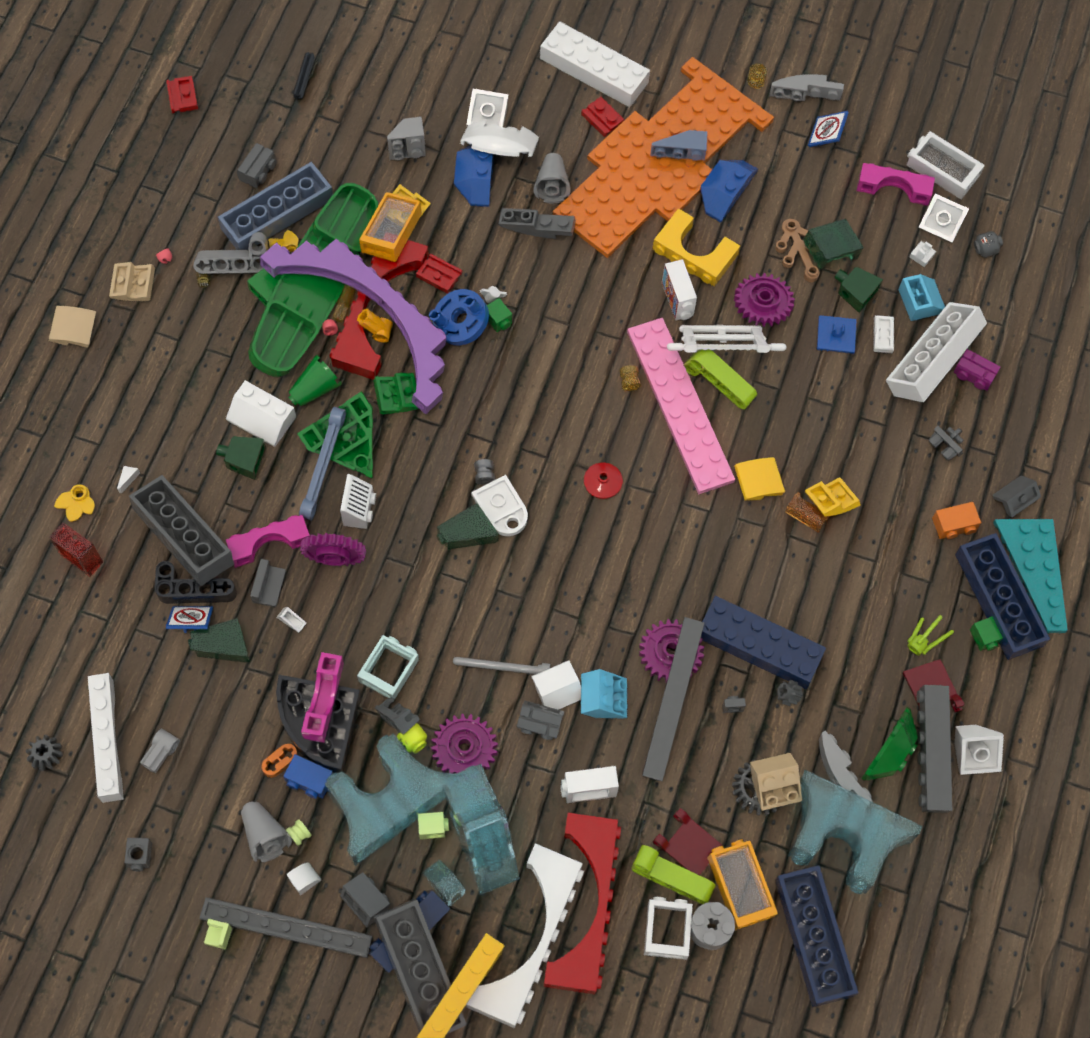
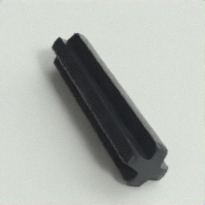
[293,52,315,99]

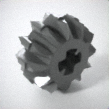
[26,735,63,771]

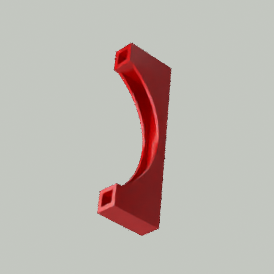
[329,233,429,380]
[544,813,621,994]

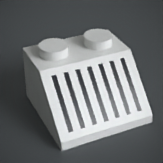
[340,474,376,529]

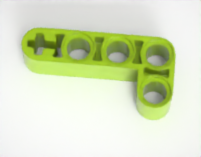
[683,349,757,409]
[631,845,716,904]

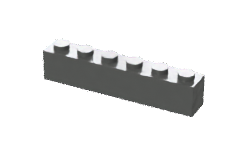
[917,685,952,813]

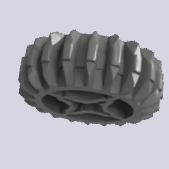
[732,759,782,816]

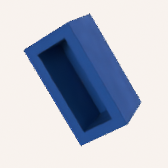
[283,754,334,799]

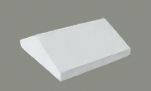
[467,89,508,127]
[919,194,969,242]
[531,660,581,710]

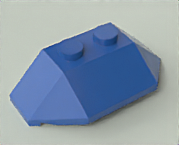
[454,145,494,207]
[700,160,758,222]

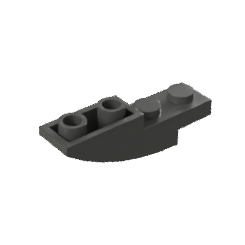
[498,208,576,239]

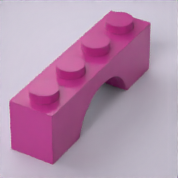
[856,163,935,206]
[226,515,310,568]
[301,652,344,743]

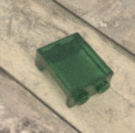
[803,219,863,269]

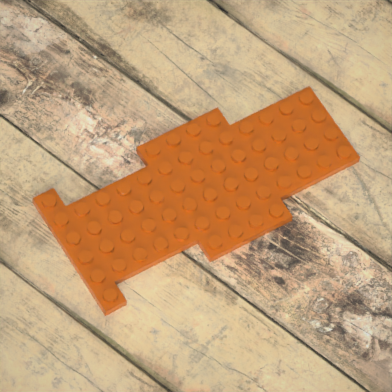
[552,57,774,258]

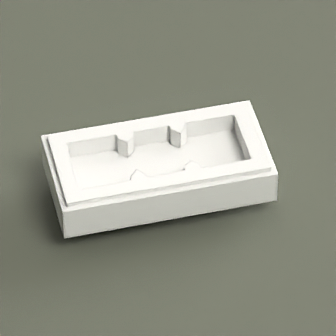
[874,315,894,353]

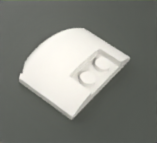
[460,120,539,157]

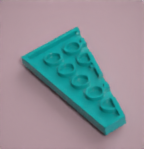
[993,519,1068,633]

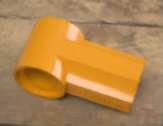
[357,309,393,343]

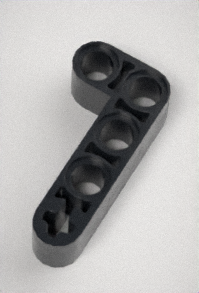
[155,561,237,604]

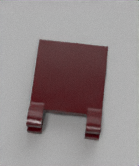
[903,659,965,713]
[652,808,723,875]

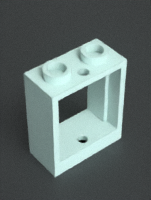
[357,635,419,700]

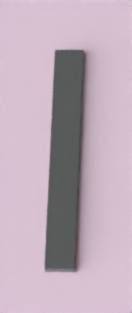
[642,617,704,782]
[199,897,373,958]

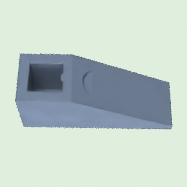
[650,130,707,161]

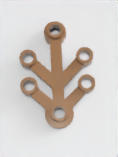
[775,219,828,282]

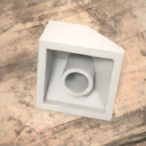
[955,725,1004,774]

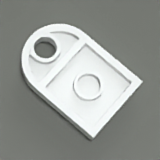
[471,475,528,536]

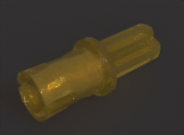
[333,285,355,322]

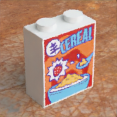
[662,259,697,320]

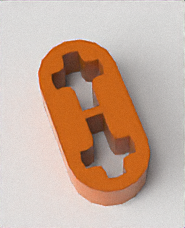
[262,744,298,778]

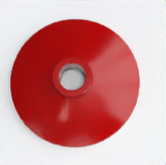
[584,462,623,499]

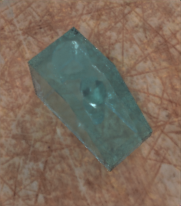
[423,859,465,907]

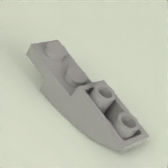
[769,74,844,101]
[819,731,873,810]

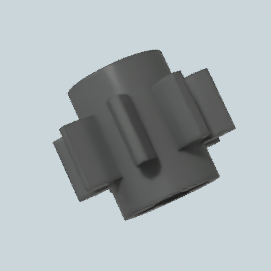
[777,680,803,706]

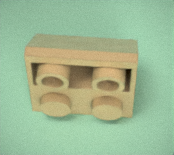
[750,753,802,811]

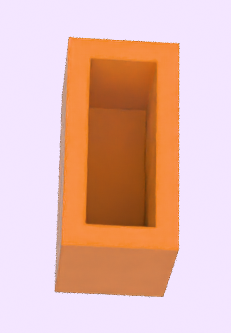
[932,502,981,539]

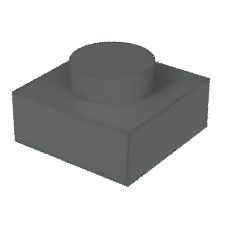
[722,696,746,713]

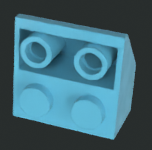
[898,274,945,321]
[581,669,627,718]

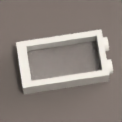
[907,131,985,199]

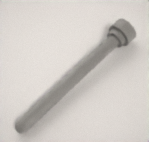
[453,657,551,674]

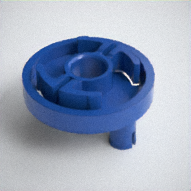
[429,289,489,346]

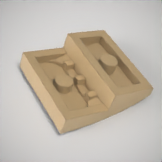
[109,262,155,301]
[48,306,96,348]

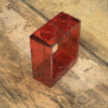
[49,522,103,577]

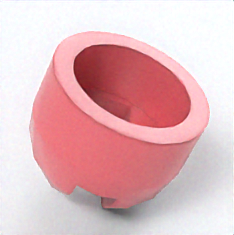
[156,248,172,264]
[322,319,338,336]

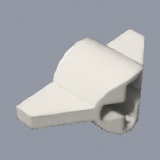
[480,286,507,304]

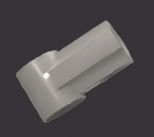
[140,729,180,773]

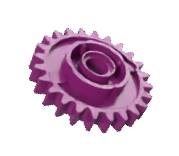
[734,273,795,327]
[300,533,366,566]
[639,619,704,683]
[431,714,498,781]

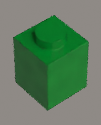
[487,298,512,332]
[970,617,1003,651]

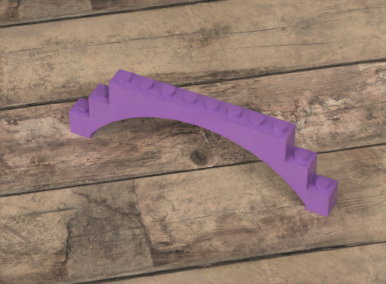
[260,239,447,414]

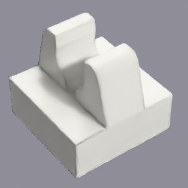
[910,241,936,267]

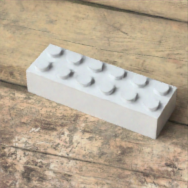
[540,21,650,107]
[886,302,987,402]

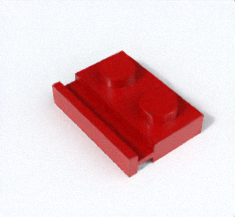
[166,76,198,114]
[581,97,624,137]
[416,253,462,294]

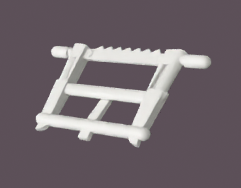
[667,325,786,353]

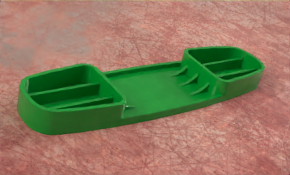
[248,183,378,377]

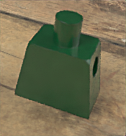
[834,267,883,313]
[216,436,266,480]

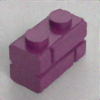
[953,349,1001,391]

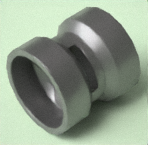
[474,459,495,485]

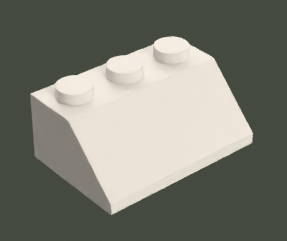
[226,381,296,447]

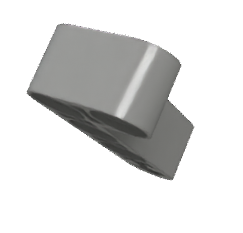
[193,232,268,274]

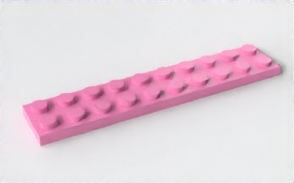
[627,318,735,495]

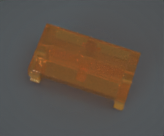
[786,492,830,533]

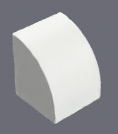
[286,863,321,895]

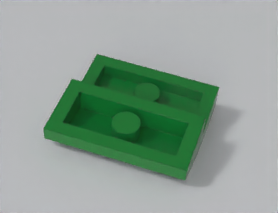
[373,373,419,414]

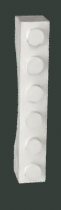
[88,673,124,803]

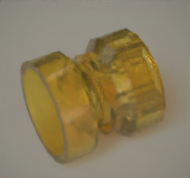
[747,63,767,89]
[619,365,641,391]

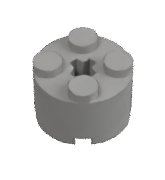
[690,902,735,950]

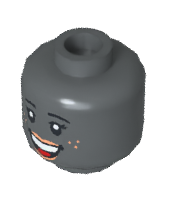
[974,231,1003,258]

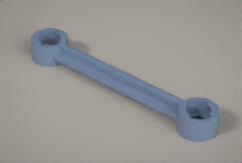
[299,407,346,521]

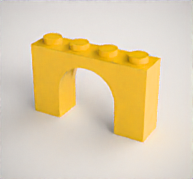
[653,208,740,286]

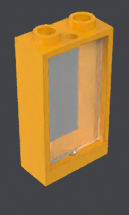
[359,192,422,262]
[707,839,778,931]

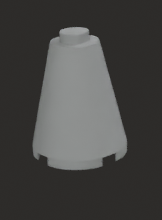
[534,153,571,204]
[241,802,292,862]

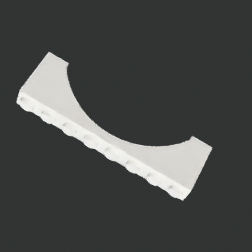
[466,844,584,1028]

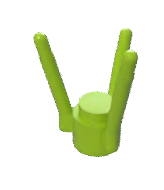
[907,615,954,656]

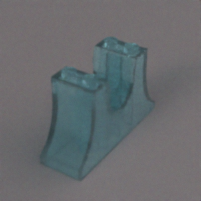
[325,733,457,866]
[440,764,520,895]
[788,770,923,894]

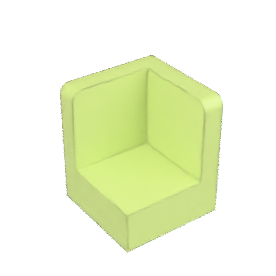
[204,919,232,950]

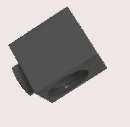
[125,838,152,871]

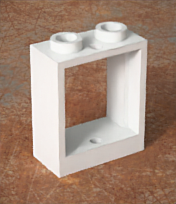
[561,766,619,803]
[644,897,692,960]

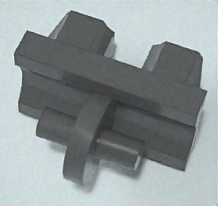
[929,426,964,461]

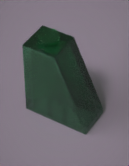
[436,503,499,549]
[188,618,250,663]

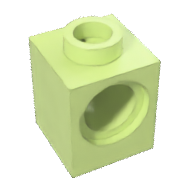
[418,812,449,839]

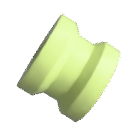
[286,819,312,846]

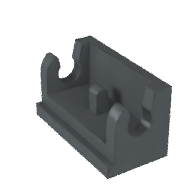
[374,697,420,735]

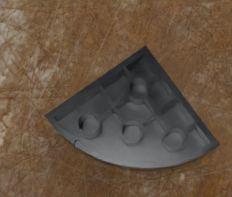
[276,674,361,776]

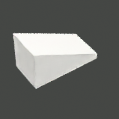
[117,466,140,493]
[276,607,306,633]

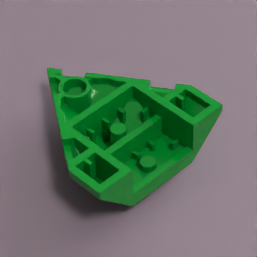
[297,391,373,478]
[861,707,918,781]

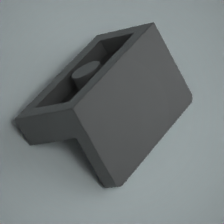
[992,476,1041,517]
[250,559,286,607]

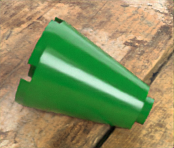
[288,355,342,406]

